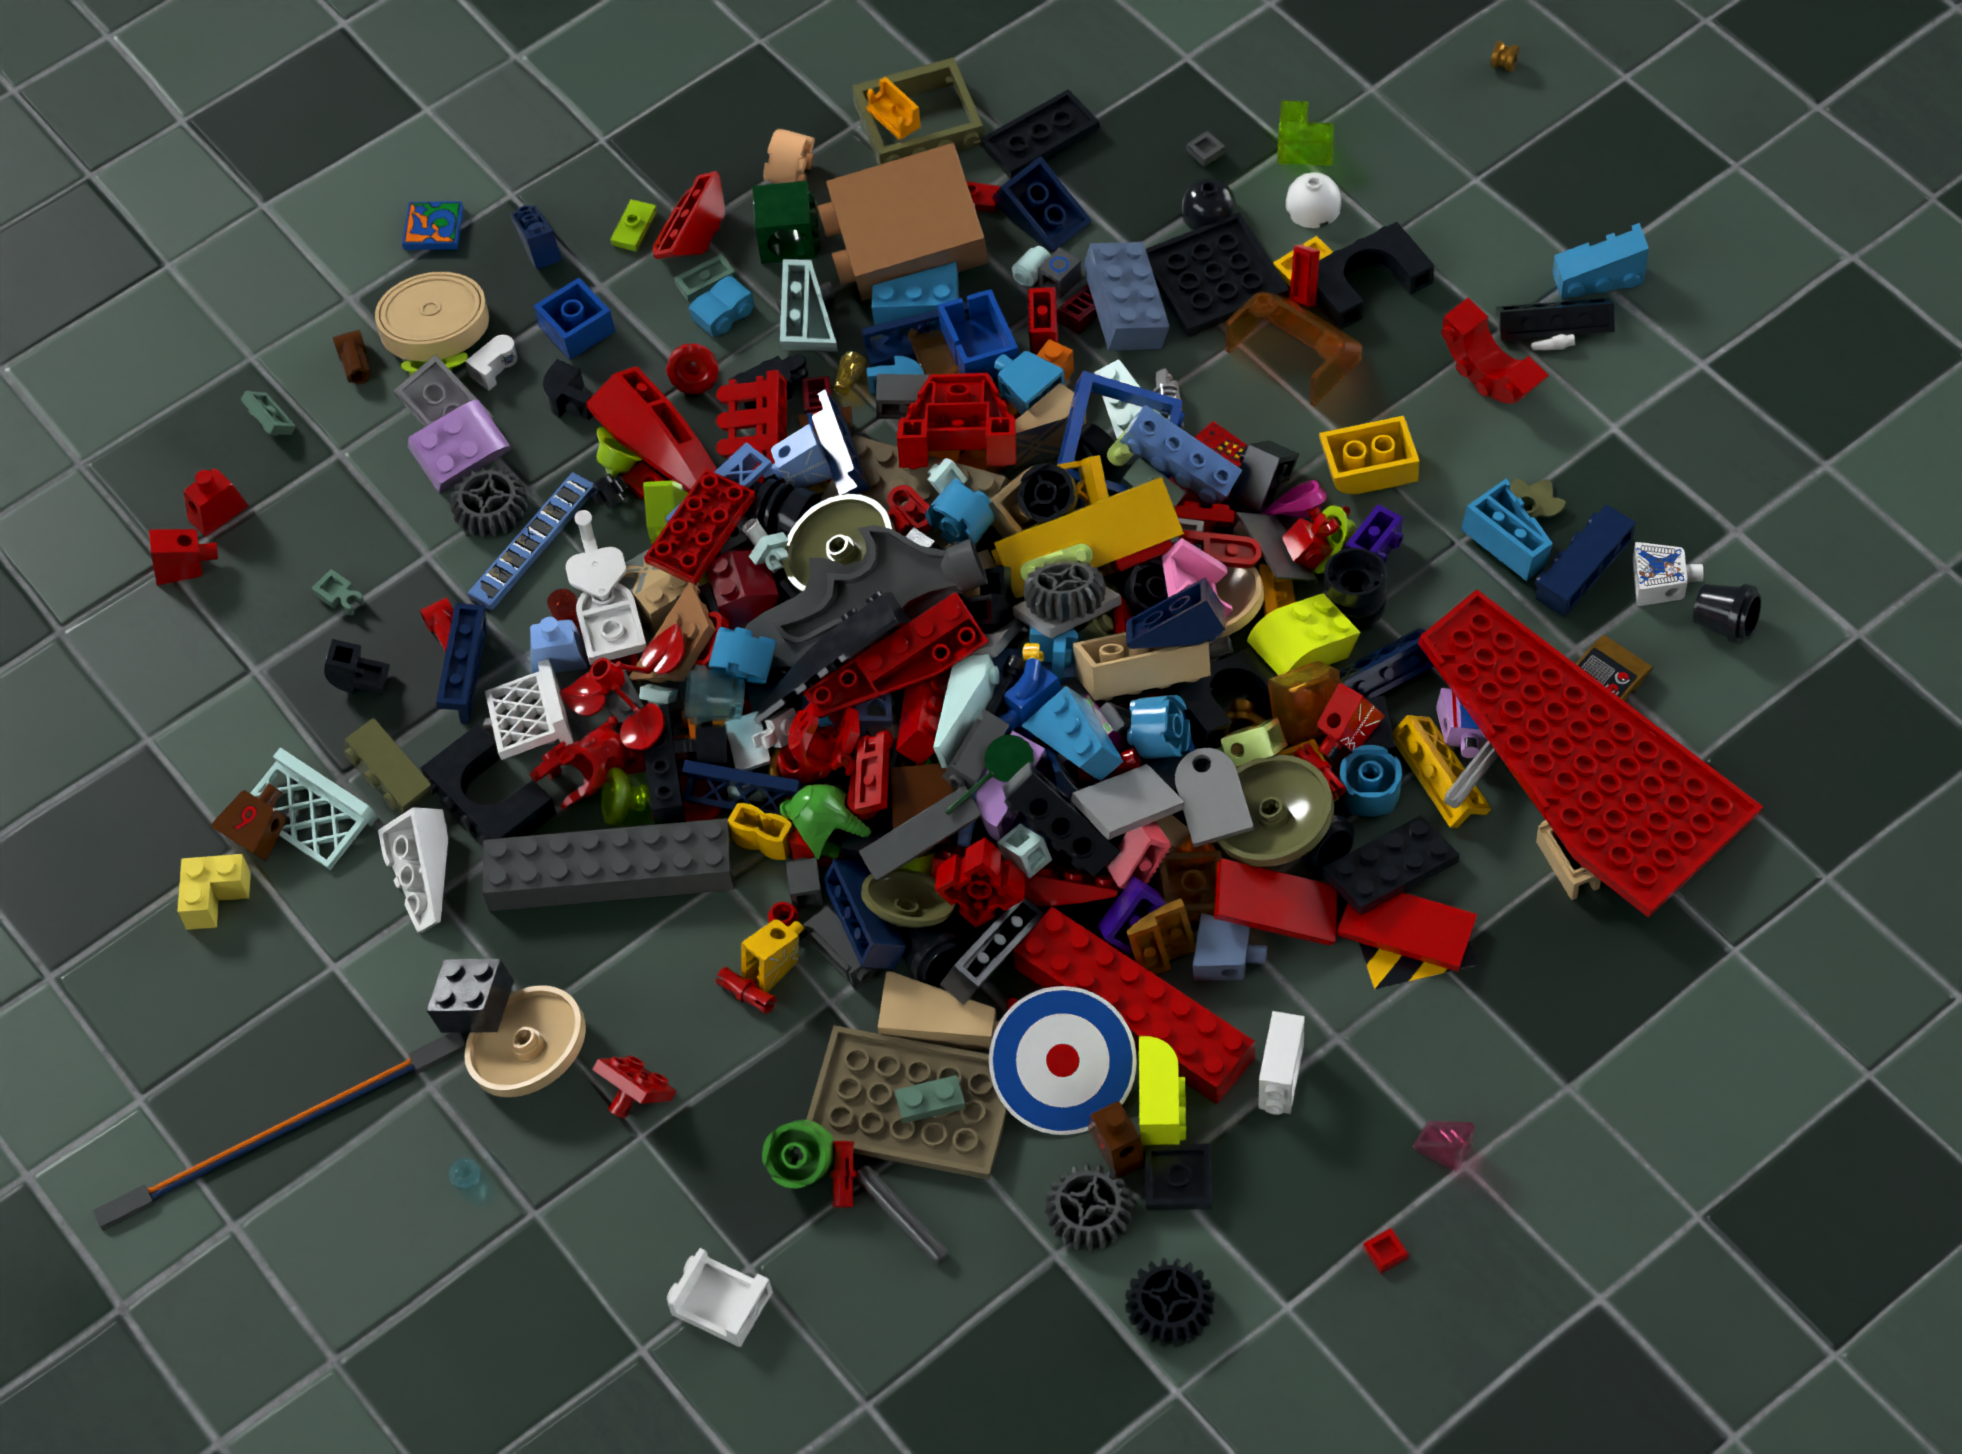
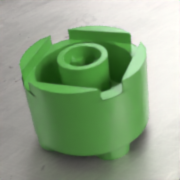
[762,1120,834,1189]

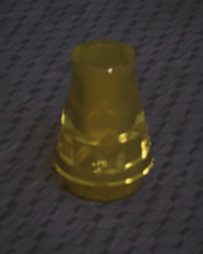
[833,351,866,395]

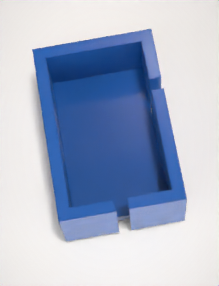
[937,289,1019,379]

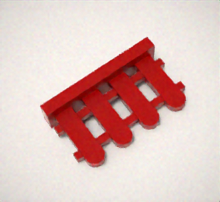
[716,370,787,484]

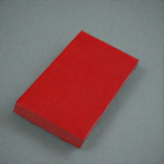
[644,468,756,586]
[1214,858,1337,946]
[1337,892,1477,972]

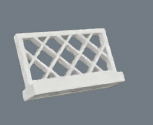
[485,658,573,760]

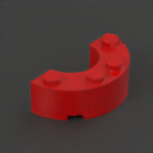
[1441,297,1549,404]

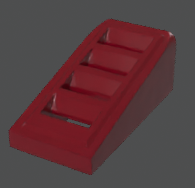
[1057,285,1097,334]
[801,376,831,414]

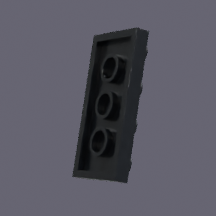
[980,89,1100,178]
[1322,815,1460,915]

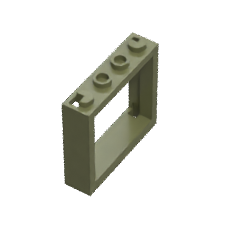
[852,57,984,165]

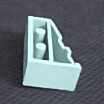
[780,259,838,351]

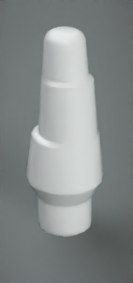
[1531,334,1575,351]

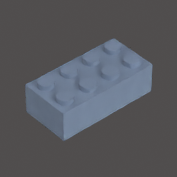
[1083,242,1170,351]

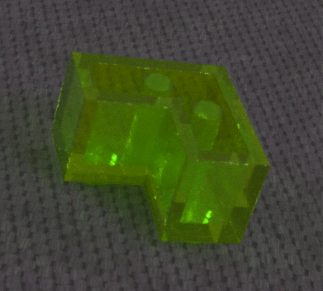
[1278,100,1335,166]

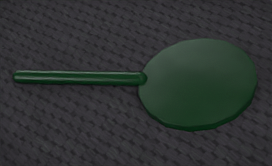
[945,734,1034,815]

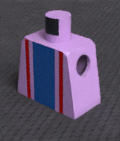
[1436,688,1488,758]

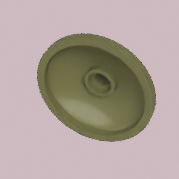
[861,868,955,928]

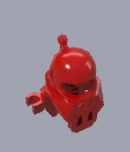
[777,703,860,786]
[529,716,629,810]

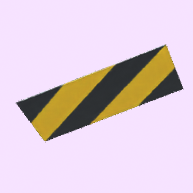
[1359,940,1478,990]

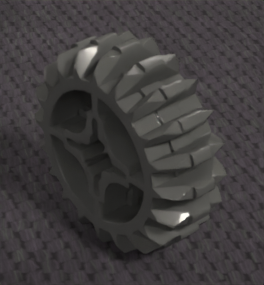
[450,465,528,539]
[1023,559,1106,622]
[1044,1164,1133,1252]

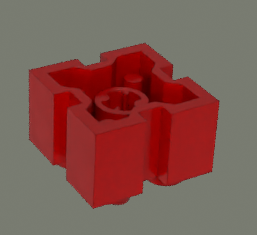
[935,837,1026,928]

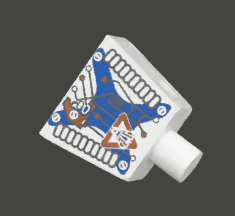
[1632,542,1703,606]

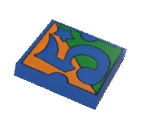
[402,201,464,250]

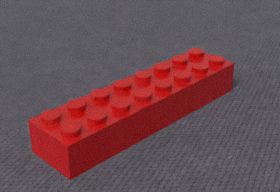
[1013,907,1255,1105]

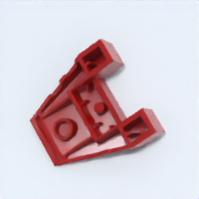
[897,373,1017,469]

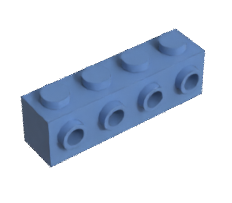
[1119,405,1242,504]

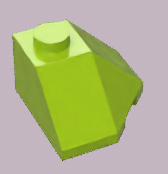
[643,480,688,544]

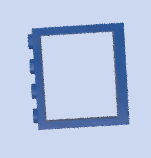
[1057,371,1185,497]

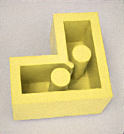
[177,854,251,930]

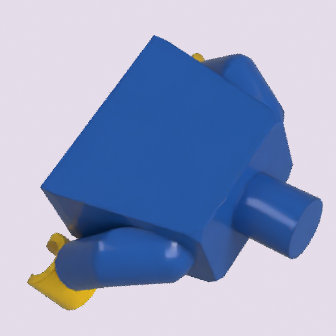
[998,643,1061,739]

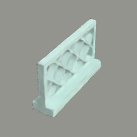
[250,747,379,870]

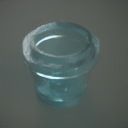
[684,664,745,726]

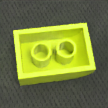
[1247,593,1361,681]
[1139,1036,1186,1153]

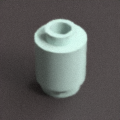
[1012,246,1051,286]

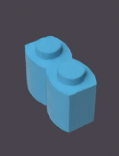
[689,275,755,338]

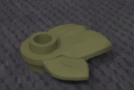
[1510,478,1566,519]

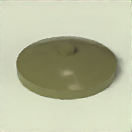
[783,494,896,593]
[1217,755,1334,867]

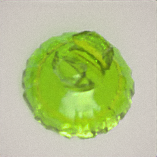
[602,767,650,825]

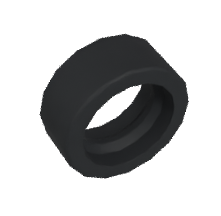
[1074,423,1119,478]

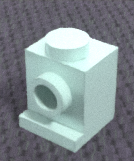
[997,824,1052,879]

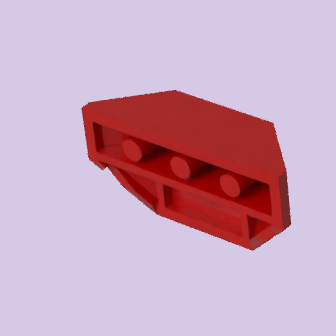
[653,171,725,259]

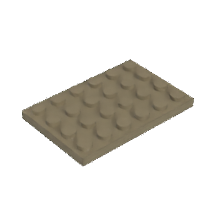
[806,1025,1008,1180]

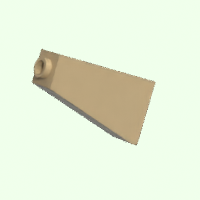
[878,971,1000,1051]

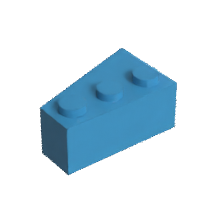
[1552,223,1649,299]
[872,261,959,326]
[1461,478,1553,581]
[1021,686,1123,781]

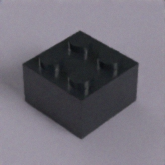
[427,959,514,1033]

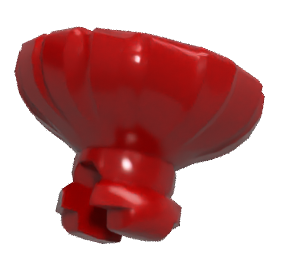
[666,343,719,395]

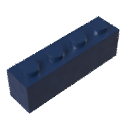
[1535,505,1636,616]
[822,859,906,969]

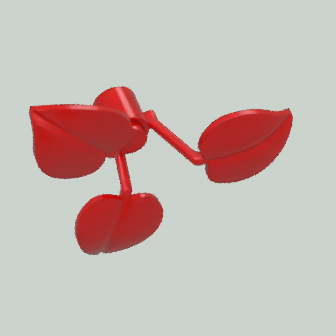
[559,623,685,751]

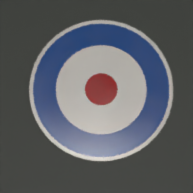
[989,986,1137,1135]

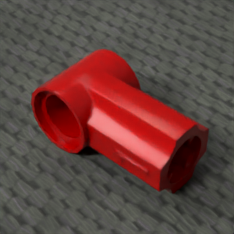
[420,597,454,653]

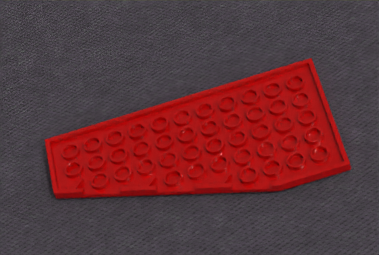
[1418,589,1763,918]

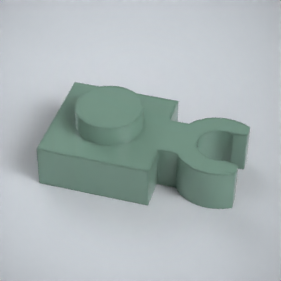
[311,569,365,615]

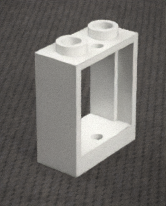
[1259,1011,1305,1115]

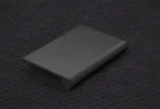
[1236,512,1318,587]

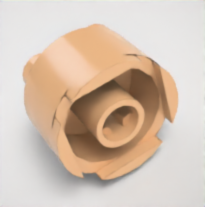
[763,128,815,184]

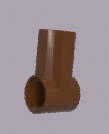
[333,329,372,385]

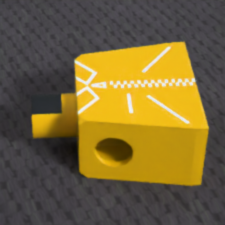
[741,920,807,992]

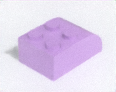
[408,400,511,493]
[976,731,1049,841]

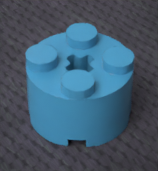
[925,479,995,545]
[708,627,777,684]
[1127,695,1190,759]
[1339,745,1402,817]

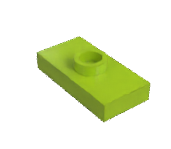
[610,199,657,252]

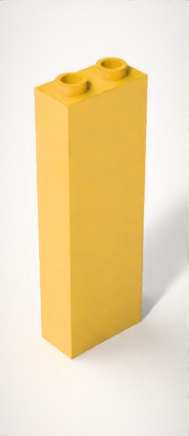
[991,476,1184,598]

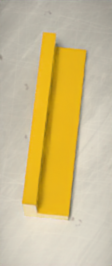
[1057,455,1124,577]
[1392,715,1492,828]

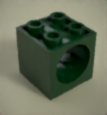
[753,181,820,264]

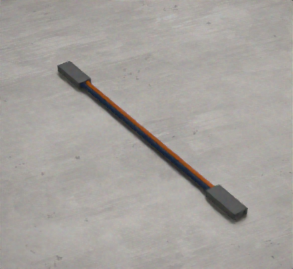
[93,1033,466,1231]

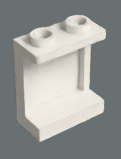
[667,1248,772,1347]

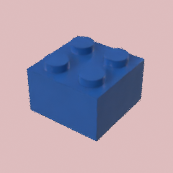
[533,278,616,360]

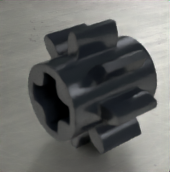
[591,473,628,509]

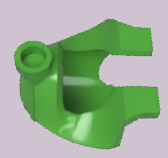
[780,784,871,860]

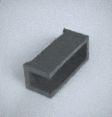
[942,709,1009,790]
[803,906,877,988]

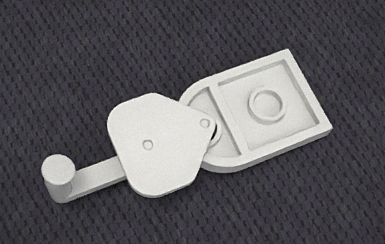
[565,510,647,665]

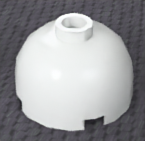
[1286,172,1341,228]

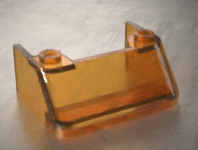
[1225,292,1362,407]

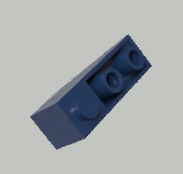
[510,205,562,269]

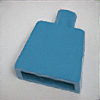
[994,351,1065,415]

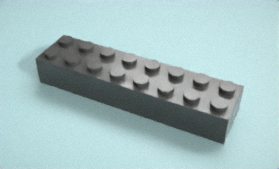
[483,818,734,911]

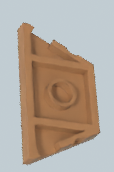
[629,582,716,685]

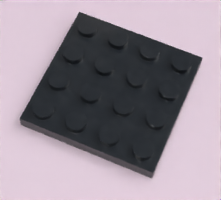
[1146,212,1289,336]

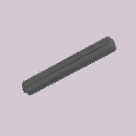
[856,1166,949,1265]

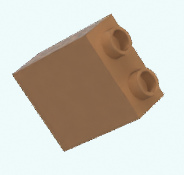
[817,143,989,301]

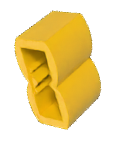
[727,803,793,860]

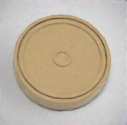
[375,272,489,361]

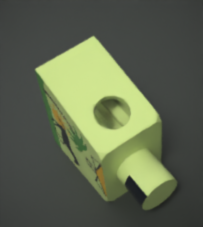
[1211,717,1288,767]

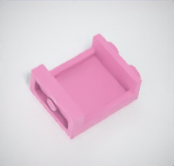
[1162,538,1233,619]

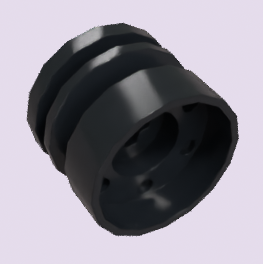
[750,478,822,537]
[1324,548,1387,628]

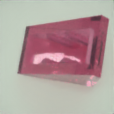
[1413,1121,1475,1172]

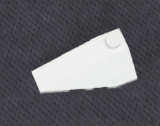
[378,807,448,933]

